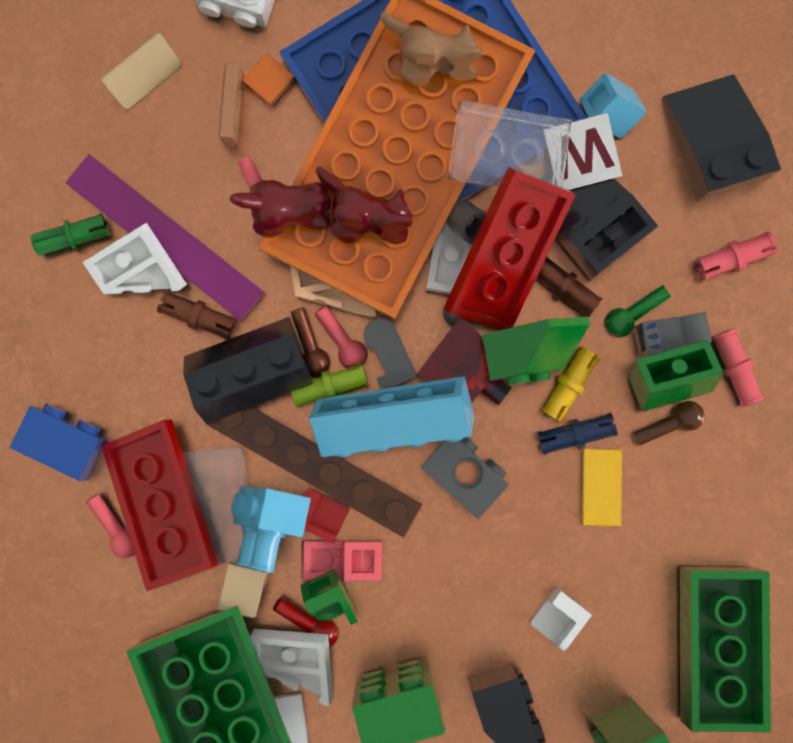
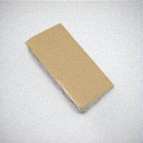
[101,33,182,110]

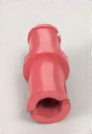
[696,231,778,280]
[712,328,764,407]

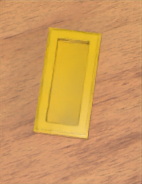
[581,449,622,526]

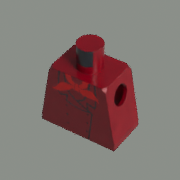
[417,317,512,405]

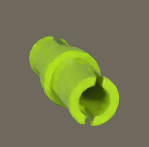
[291,363,369,408]

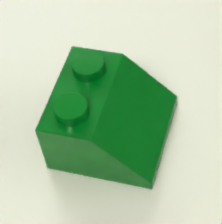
[482,317,590,386]

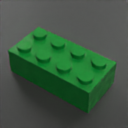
[680,567,771,732]

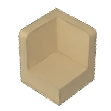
[218,560,269,618]

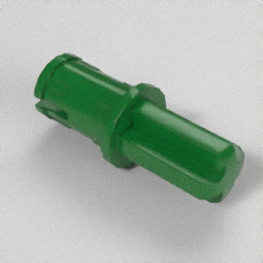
[31,213,109,255]

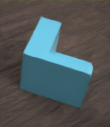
[579,72,647,138]

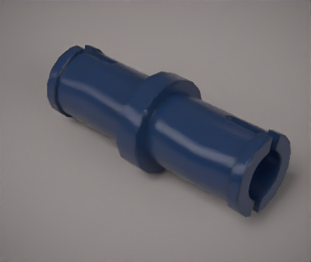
[537,412,618,455]

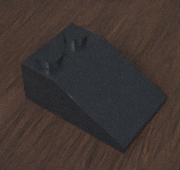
[663,74,781,202]

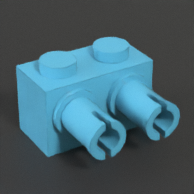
[231,486,311,573]

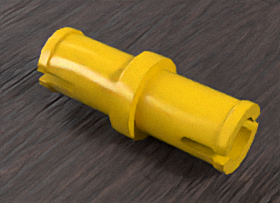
[541,346,601,423]

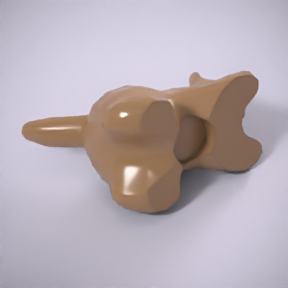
[380,12,483,86]

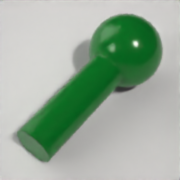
[605,285,671,338]

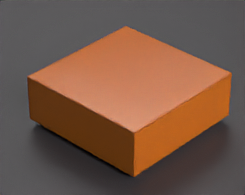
[242,53,295,107]

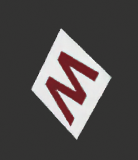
[543,113,623,190]

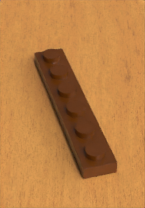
[206,407,422,538]

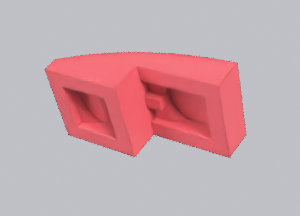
[301,540,382,581]

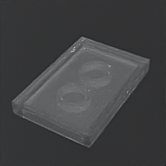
[448,100,572,187]
[183,446,247,564]

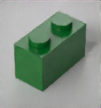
[629,340,723,412]

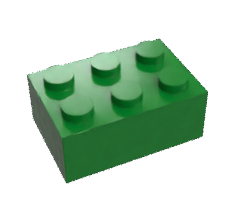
[352,660,446,743]

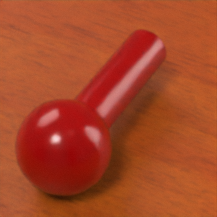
[273,597,339,648]

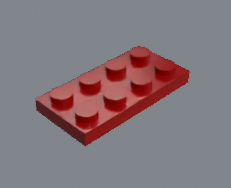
[444,166,576,330]
[101,419,219,592]

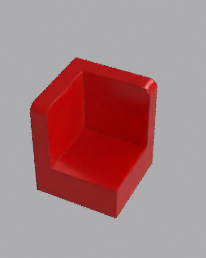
[304,487,350,543]

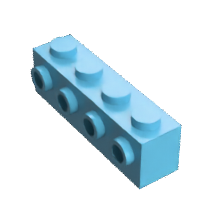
[309,376,475,457]

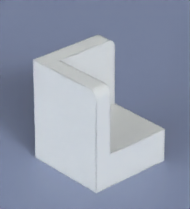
[530,587,592,652]

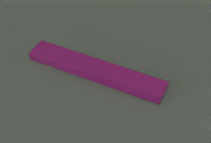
[65,154,264,322]

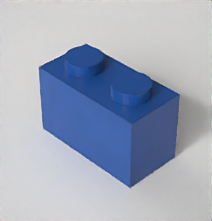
[9,403,108,481]

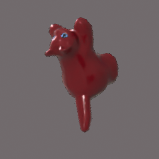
[316,167,412,244]
[229,180,332,238]

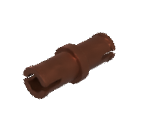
[537,257,603,317]
[157,290,237,340]

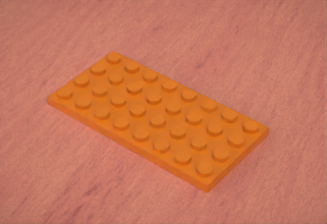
[259,0,535,320]

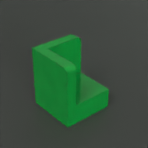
[300,569,358,625]

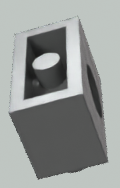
[420,437,509,519]

